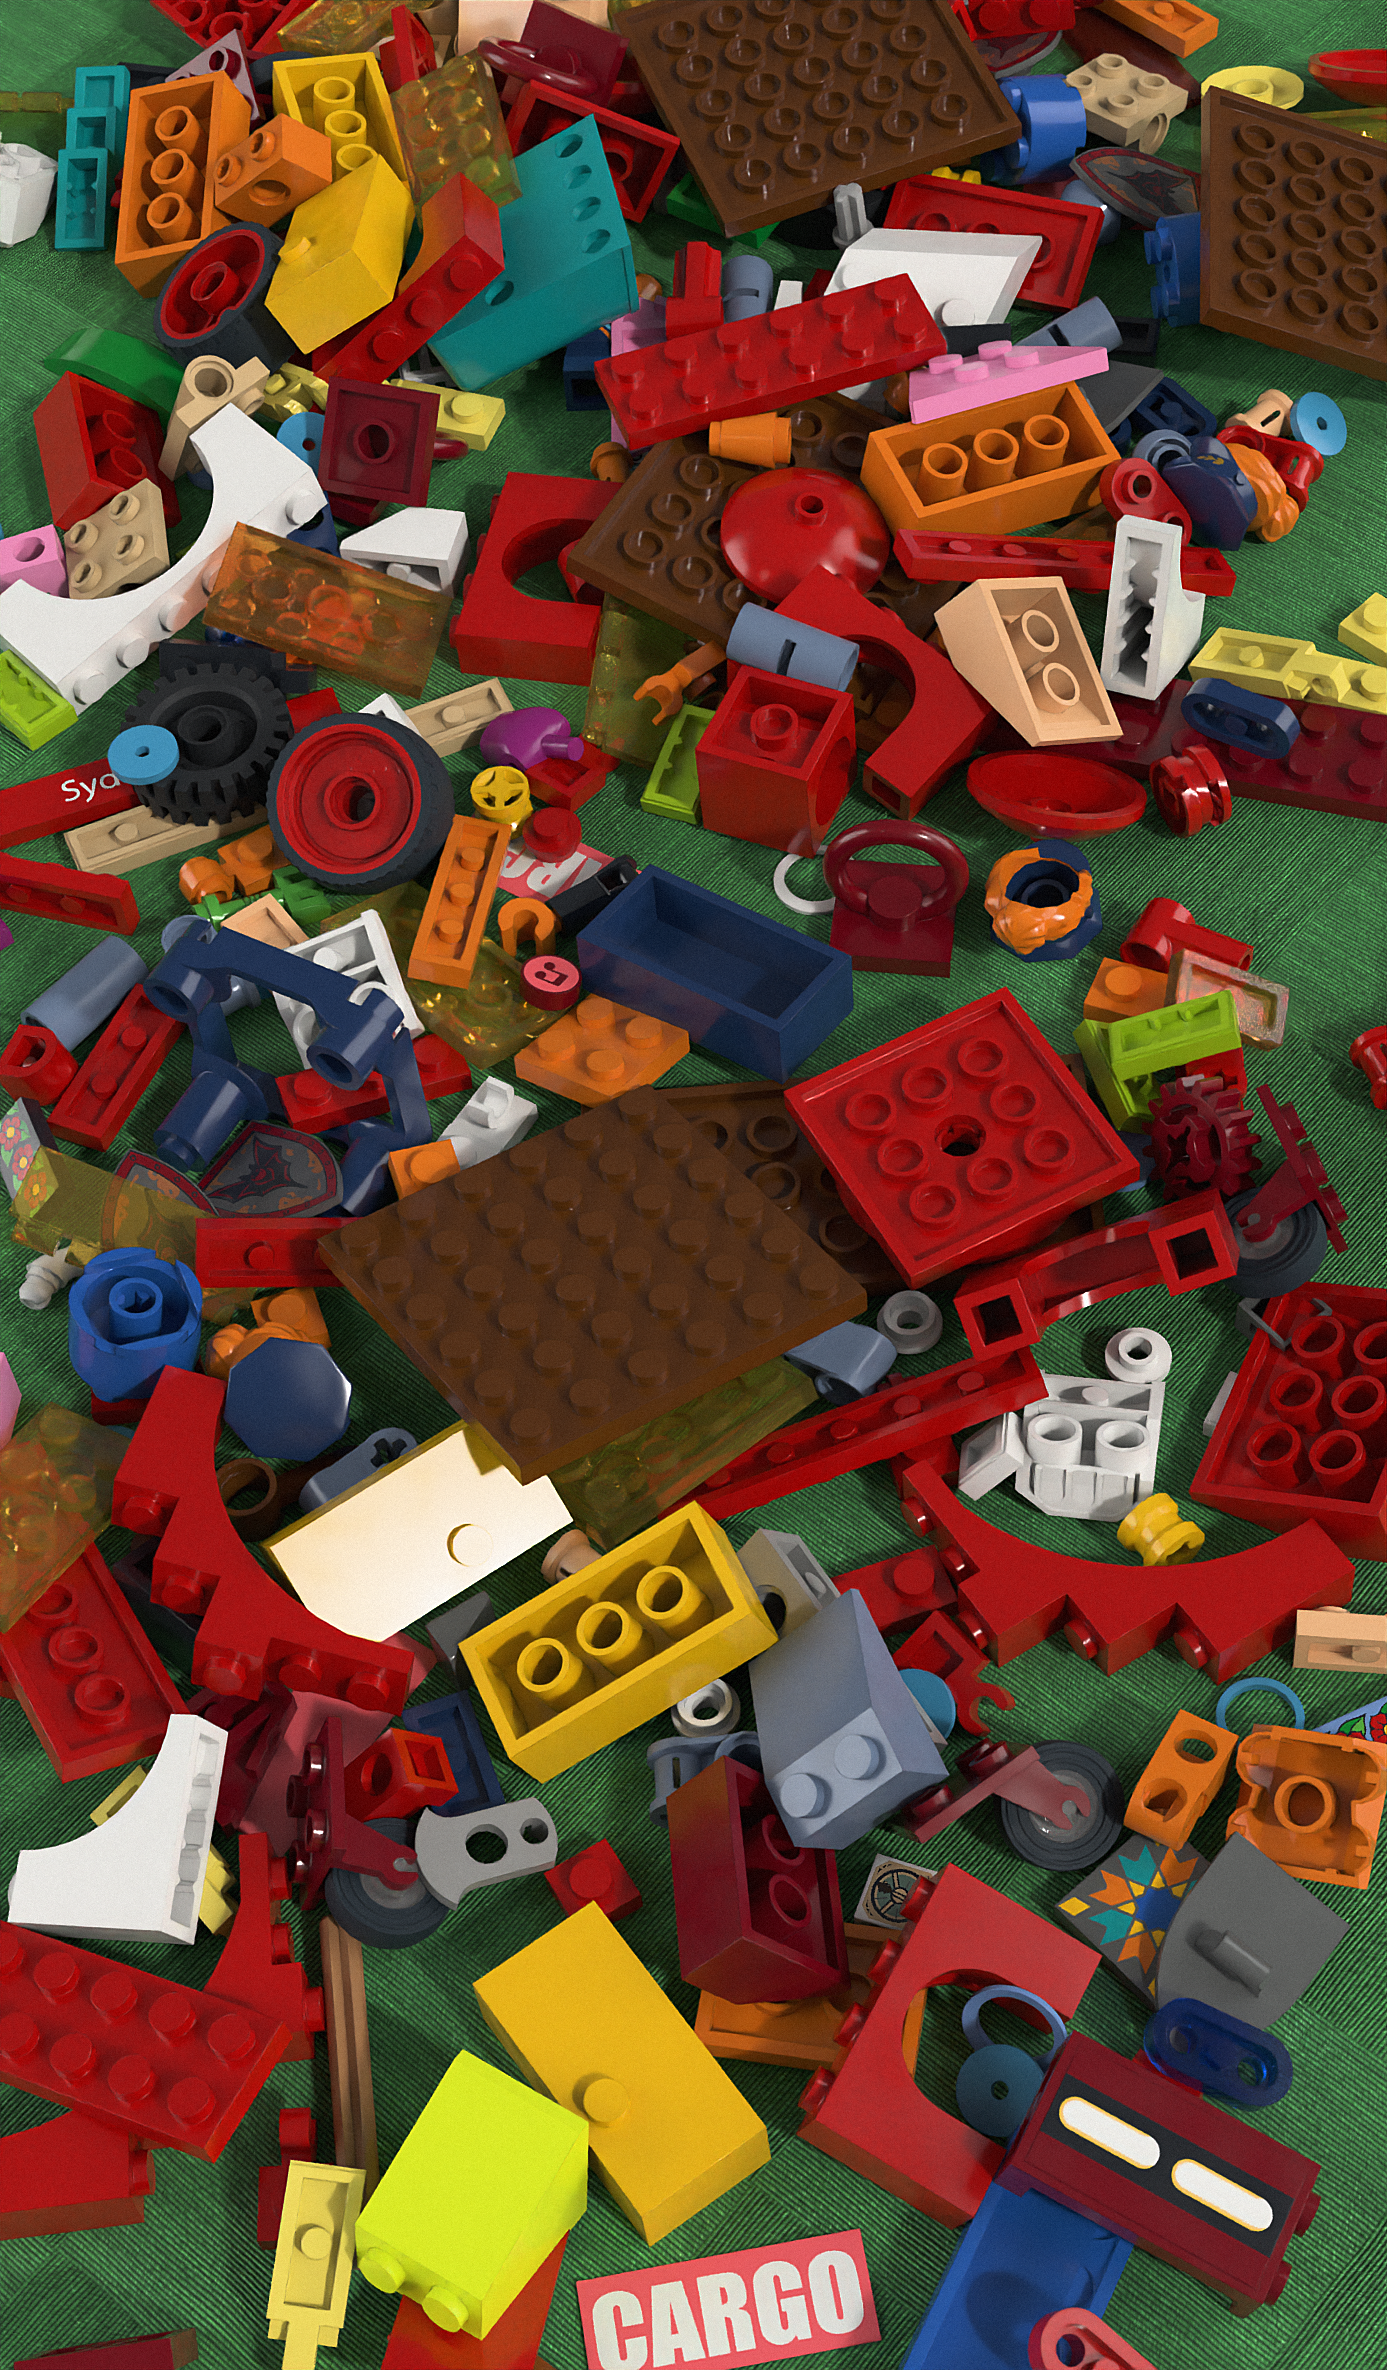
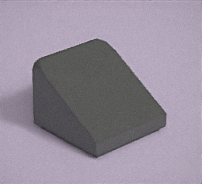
[425,1591,497,1692]

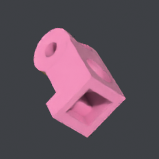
[0,524,70,598]

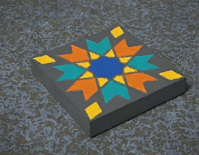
[1054,1832,1210,2015]

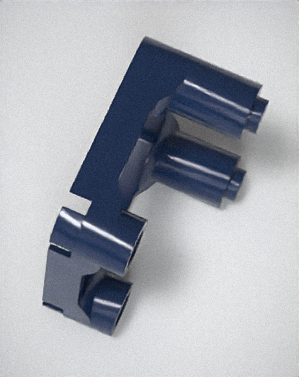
[143,919,433,1218]

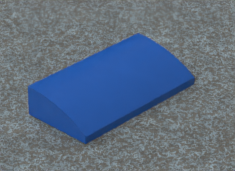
[897,2124,1134,2370]

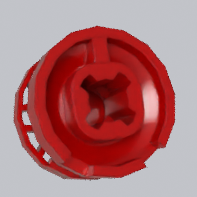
[1149,744,1232,839]

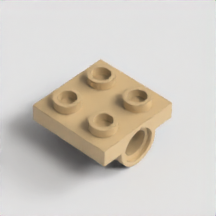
[1063,53,1188,155]
[158,355,270,482]
[64,478,170,600]

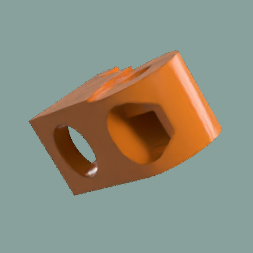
[1123,1709,1239,1852]

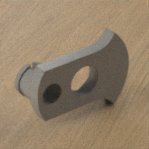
[414,1797,558,1911]

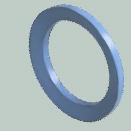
[962,1985,1068,2074]

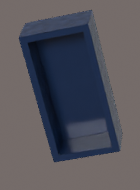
[576,864,854,1085]

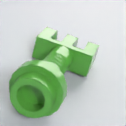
[191,865,332,933]

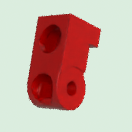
[344,1727,459,1823]

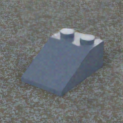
[748,1589,949,1850]

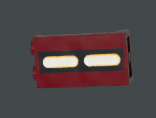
[994,2030,1322,2319]

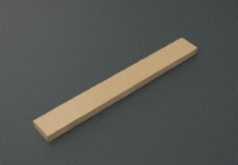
[63,677,515,876]

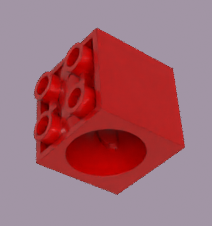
[695,664,858,859]

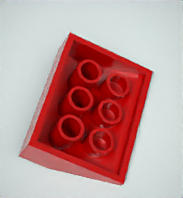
[1188,1281,1387,1563]

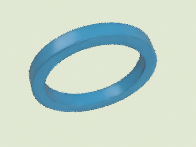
[1215,1677,1305,1754]

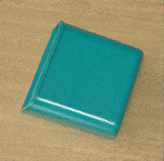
[405,113,640,392]

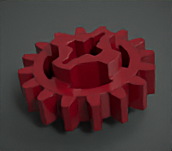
[1141,1073,1262,1205]

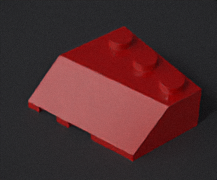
[149,0,333,54]

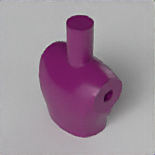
[480,707,584,774]

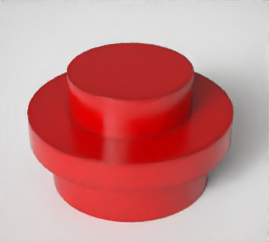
[522,807,582,863]

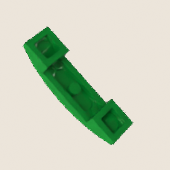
[43,328,186,430]

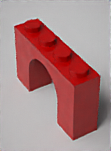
[312,171,505,385]
[449,471,624,687]
[727,563,999,821]
[953,1188,1240,1363]
[796,1862,1102,2230]

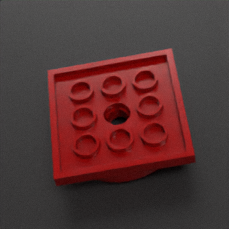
[783,986,1140,1291]

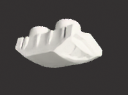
[272,909,425,1070]
[1015,1369,1166,1522]

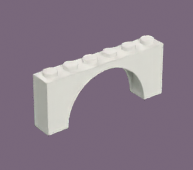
[0,402,328,716]

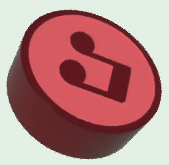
[518,954,582,1011]

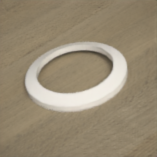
[774,845,854,916]

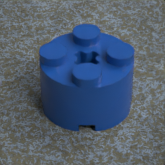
[980,73,1087,186]
[1144,211,1201,328]
[68,1247,203,1403]

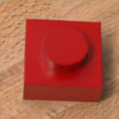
[543,1838,643,1924]

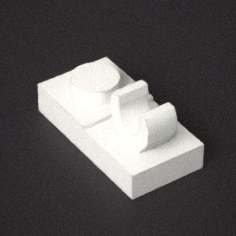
[436,1076,539,1171]

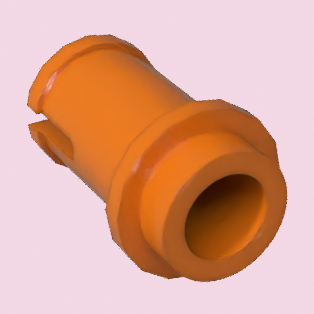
[590,442,634,483]

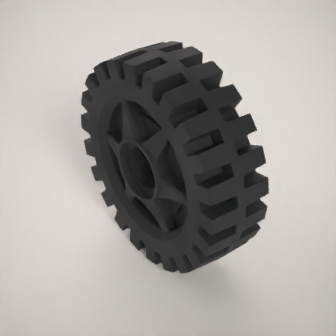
[119,663,295,826]

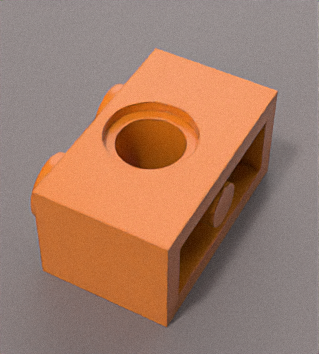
[213,113,332,229]

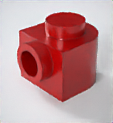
[0,1024,80,1106]

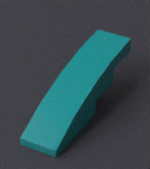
[55,65,131,252]

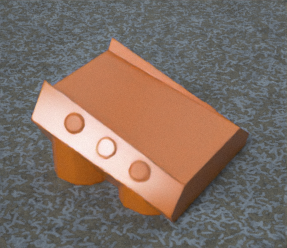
[1225,1723,1387,1890]

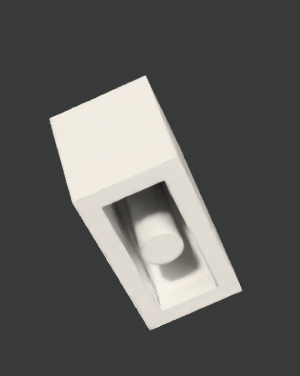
[339,506,472,600]

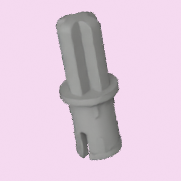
[832,182,874,258]

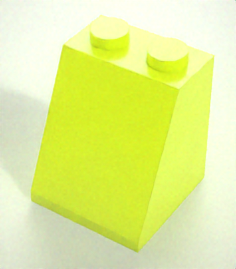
[355,2049,589,2341]

